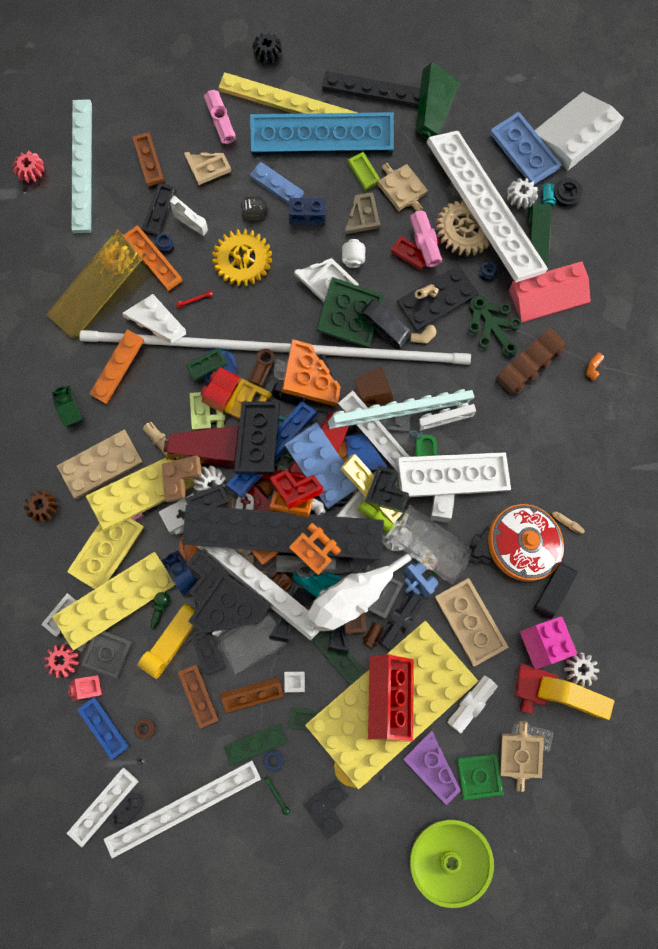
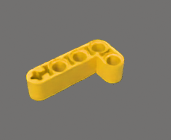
[137,603,196,679]
[538,676,614,721]

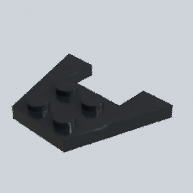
[269,588,349,654]

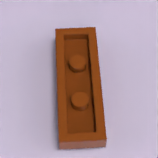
[132,132,165,187]
[178,664,219,729]
[220,677,284,713]

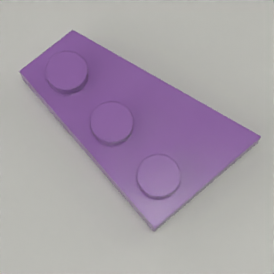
[403,731,461,805]

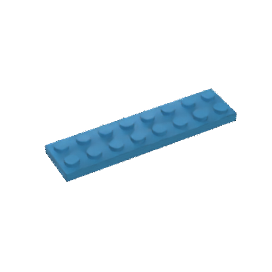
[250,112,394,152]

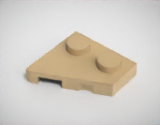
[184,152,231,185]

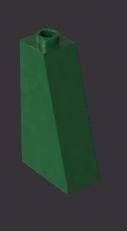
[416,62,460,139]

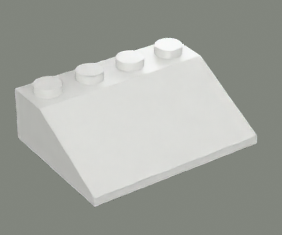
[534,92,624,171]

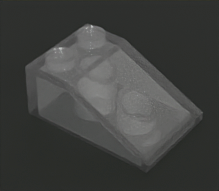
[216,611,287,675]

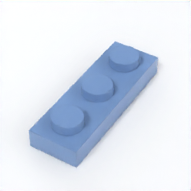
[250,162,304,204]

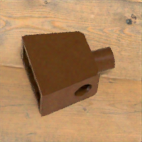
[347,367,394,408]

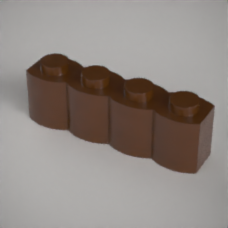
[496,328,566,395]

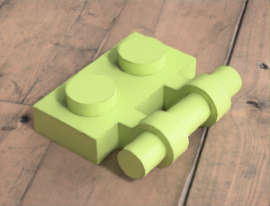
[190,392,226,431]

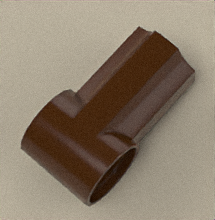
[248,348,275,388]

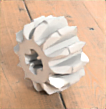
[507,178,538,209]
[192,466,226,494]
[564,653,599,687]

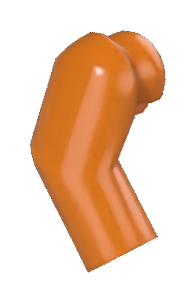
[586,352,604,380]

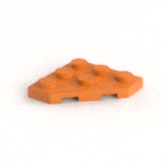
[281,339,341,406]

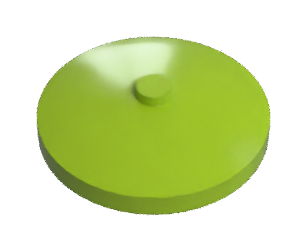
[410,819,494,908]

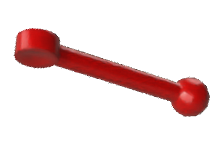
[176,290,212,308]

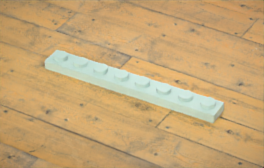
[72,100,92,233]
[328,389,474,429]

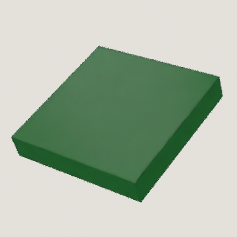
[456,753,503,800]

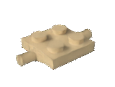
[377,163,428,211]
[500,721,544,792]

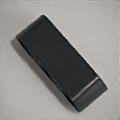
[360,299,411,349]
[533,562,578,620]

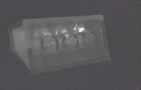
[388,505,473,584]

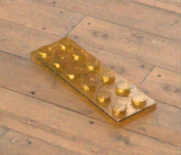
[46,230,146,339]

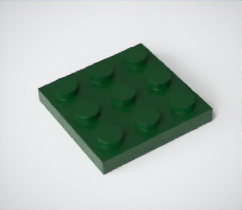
[316,277,384,348]

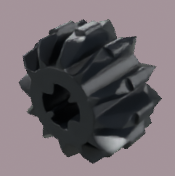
[252,32,282,64]

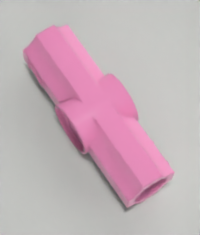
[204,90,236,144]
[410,210,442,267]

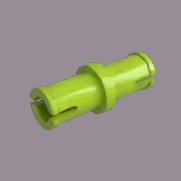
[357,500,395,534]

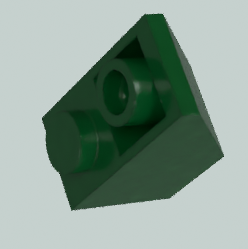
[52,385,82,427]

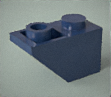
[162,550,197,596]

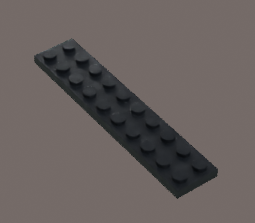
[182,505,384,560]

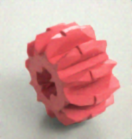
[12,150,44,183]
[44,644,79,678]

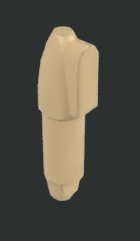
[552,511,585,534]

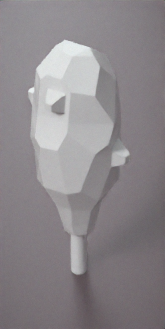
[307,554,411,631]

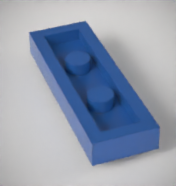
[77,697,129,760]

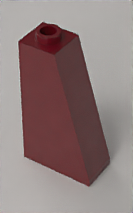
[163,425,239,468]

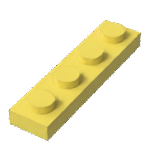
[340,454,405,523]

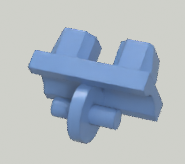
[403,562,438,599]

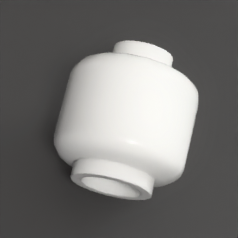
[342,239,365,268]

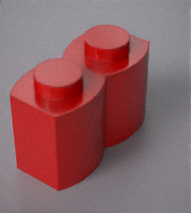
[200,367,241,412]

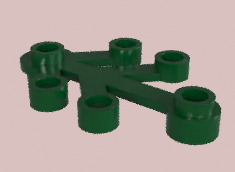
[468,295,521,358]

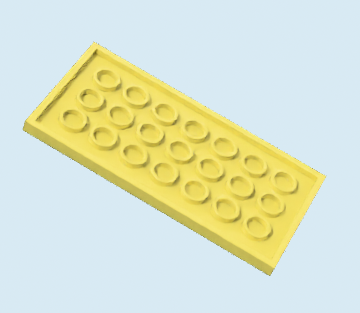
[305,621,478,789]

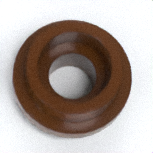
[134,719,155,739]

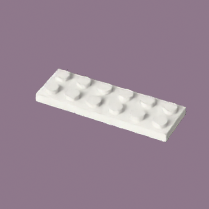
[396,453,511,497]

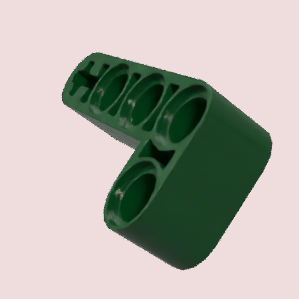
[527,203,552,272]

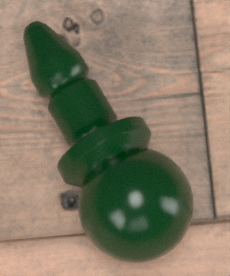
[151,592,170,629]

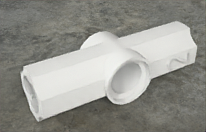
[447,675,498,734]

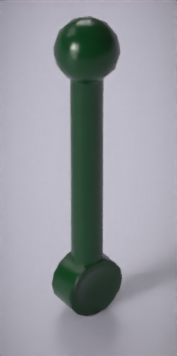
[264,776,290,815]

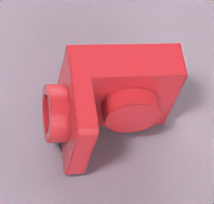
[68,675,101,702]

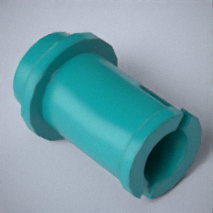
[541,184,556,207]

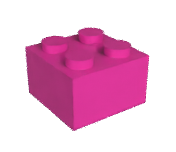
[520,616,577,670]

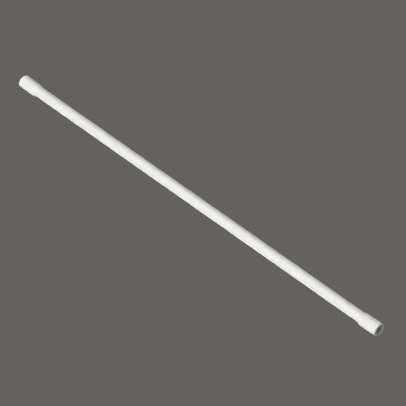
[80,330,471,365]

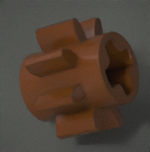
[269,571,293,593]

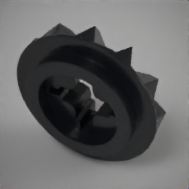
[554,178,583,206]

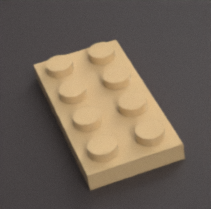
[57,429,143,500]
[434,578,509,667]

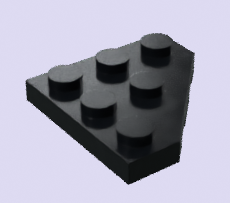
[188,572,272,633]

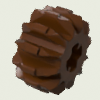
[24,490,58,523]

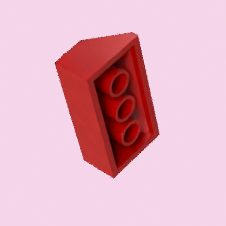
[368,654,414,742]

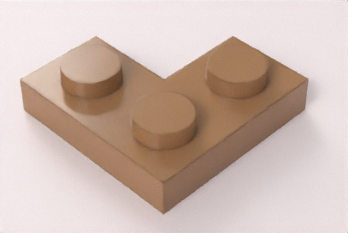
[162,456,201,503]

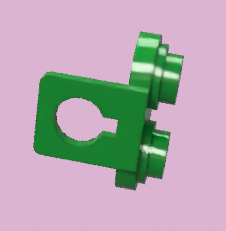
[415,434,437,457]

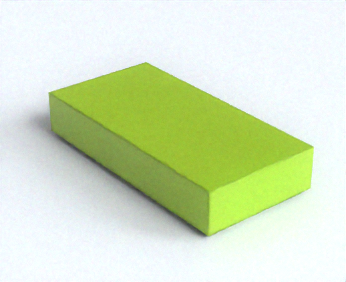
[348,152,380,191]

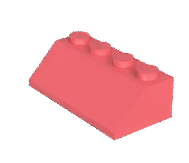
[509,261,591,323]

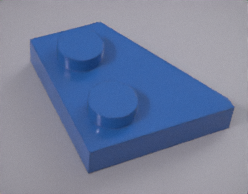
[345,434,387,472]

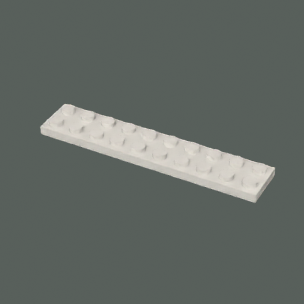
[427,131,548,282]

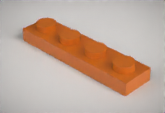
[123,225,183,291]
[89,329,144,404]

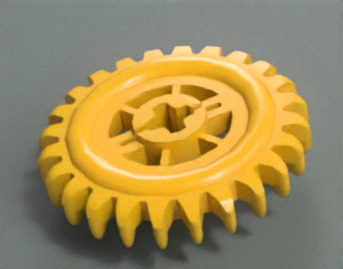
[212,229,272,286]

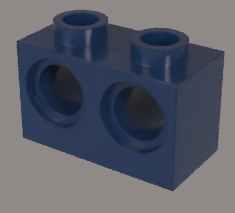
[289,198,326,225]

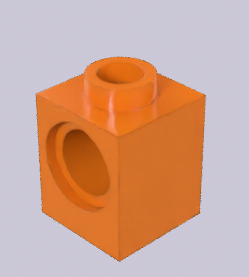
[251,550,279,568]

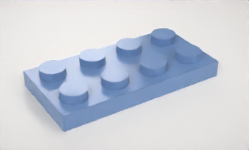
[490,112,562,185]
[284,422,357,508]

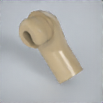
[411,325,436,343]

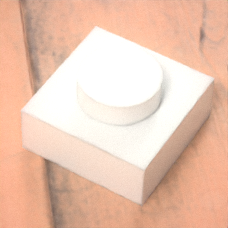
[284,672,305,693]

